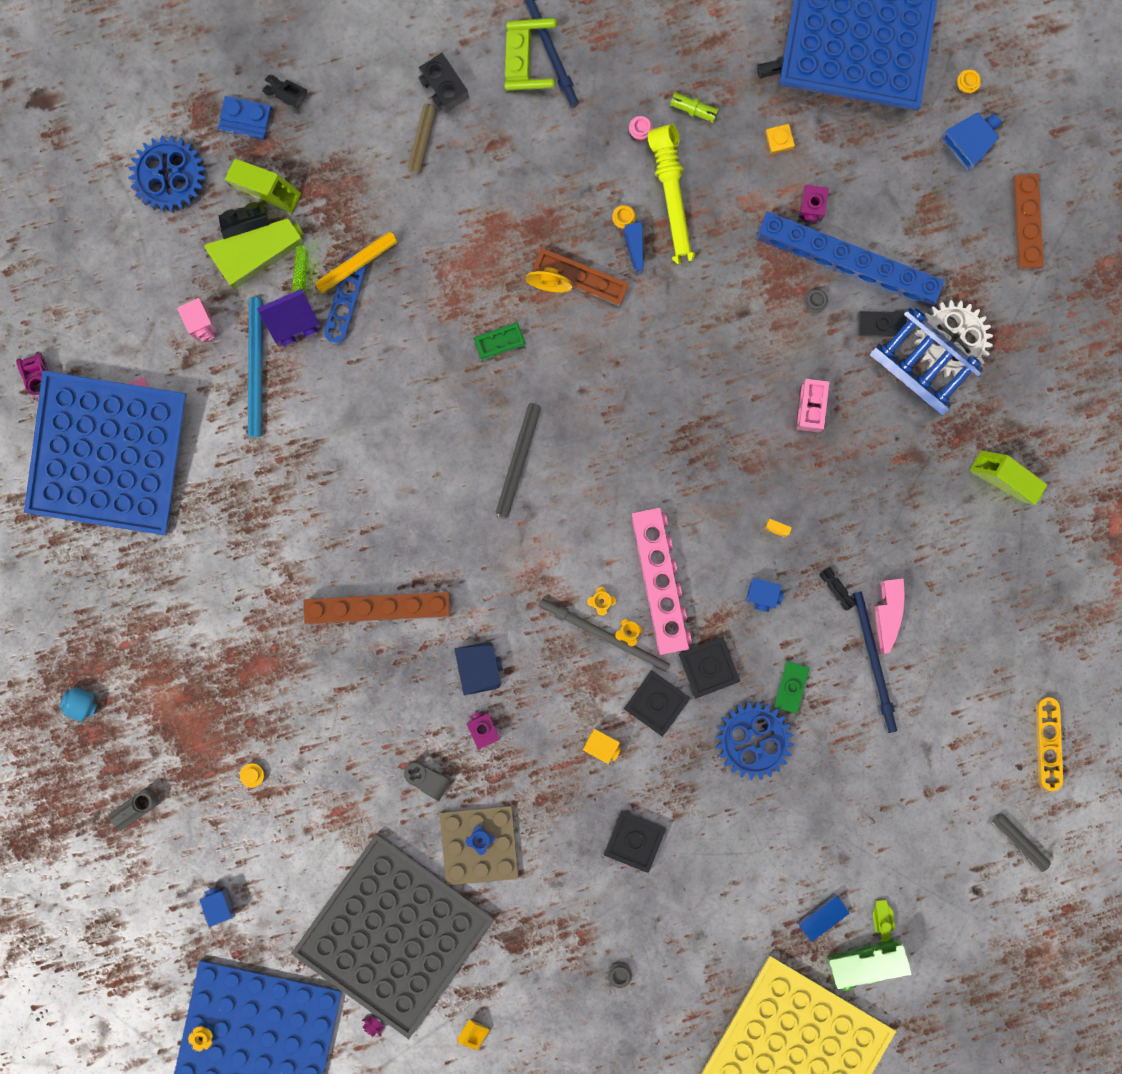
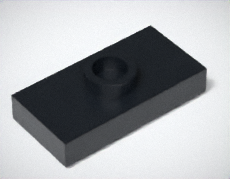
[858,311,907,337]

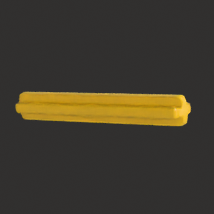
[315,231,397,294]

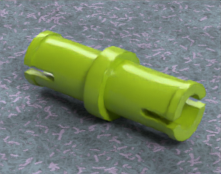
[670,92,719,123]

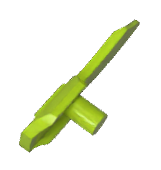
[872,899,895,942]

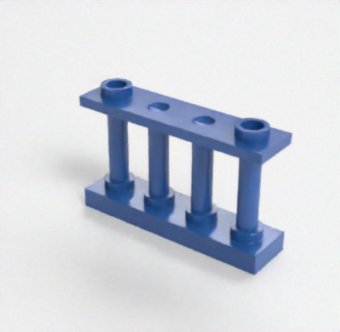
[870,308,983,416]

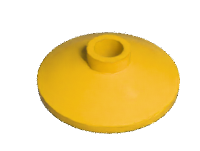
[526,267,573,292]

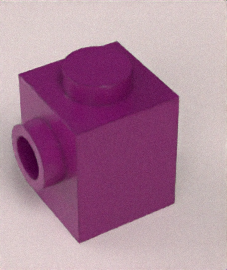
[798,184,829,223]
[466,711,501,750]

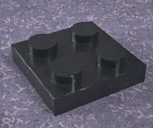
[678,637,740,699]
[623,670,690,737]
[603,810,666,873]

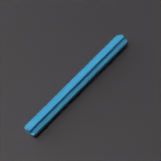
[248,297,262,438]

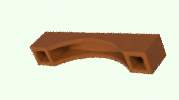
[303,592,451,624]

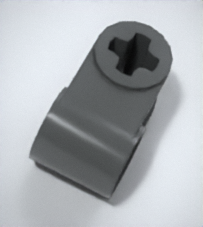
[404,762,451,801]

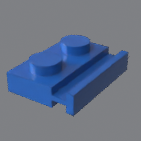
[217,96,272,141]

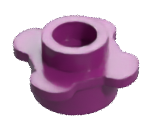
[361,1015,384,1038]

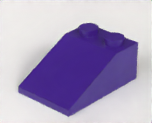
[257,289,322,348]

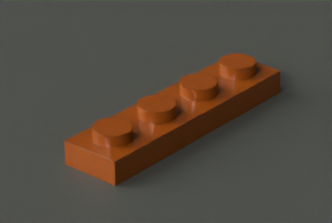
[1013,174,1044,270]
[533,248,629,306]

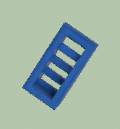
[623,221,643,275]

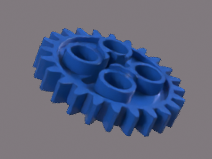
[128,135,207,213]
[715,702,794,780]

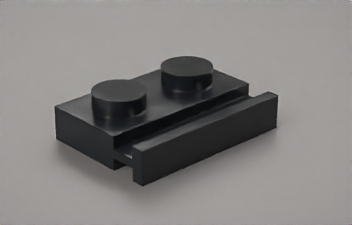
[218,201,269,239]

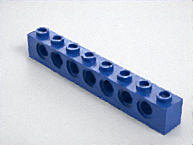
[756,211,945,308]

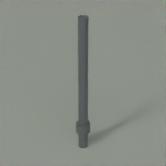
[538,598,670,672]

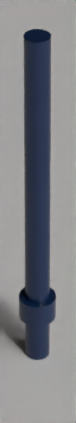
[524,0,579,107]
[853,591,897,733]

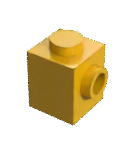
[583,728,621,764]

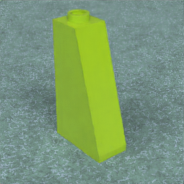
[204,219,304,290]

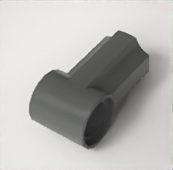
[108,789,158,831]

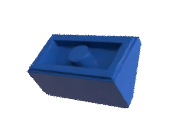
[797,894,850,942]

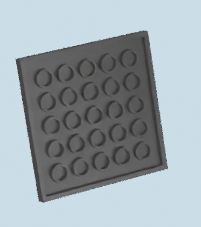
[291,833,494,1039]

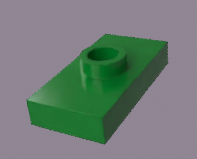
[473,322,526,361]
[773,661,810,714]

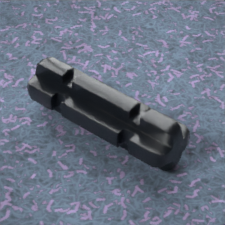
[819,568,856,611]

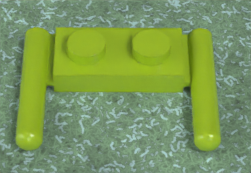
[505,18,557,91]

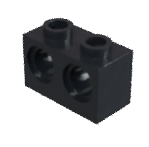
[418,52,469,113]

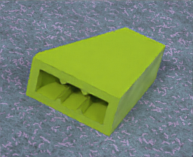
[224,159,302,214]
[969,450,1047,505]

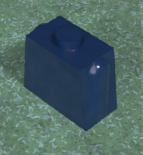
[454,642,503,696]

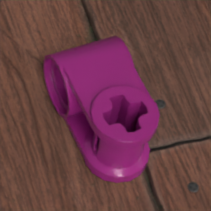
[16,351,48,399]

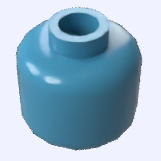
[59,687,97,722]

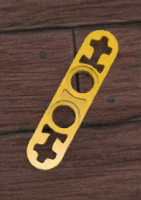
[1036,697,1063,792]

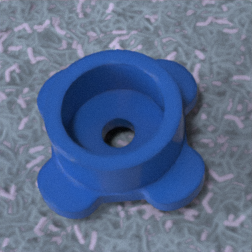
[465,826,494,855]

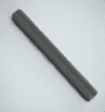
[496,403,541,517]

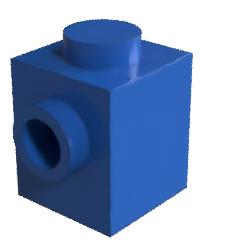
[745,578,784,612]
[199,887,236,927]

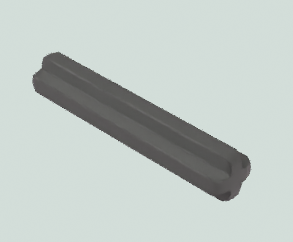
[993,813,1051,872]

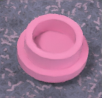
[629,116,653,140]

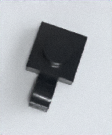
[262,75,308,107]

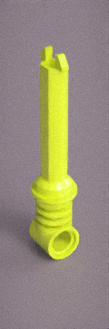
[648,124,695,264]

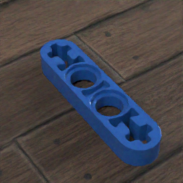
[324,254,367,344]

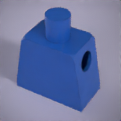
[941,113,1002,171]

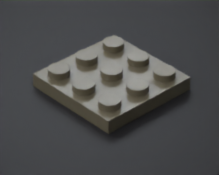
[440,805,518,885]

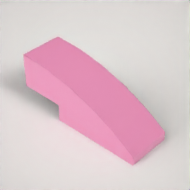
[874,579,905,654]

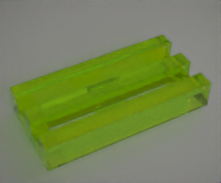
[292,245,309,293]

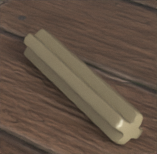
[408,104,436,173]

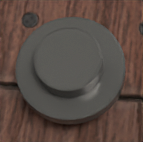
[804,289,828,313]
[608,963,632,988]

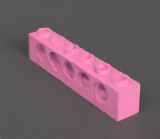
[631,508,692,655]

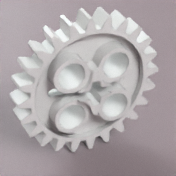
[914,300,993,378]

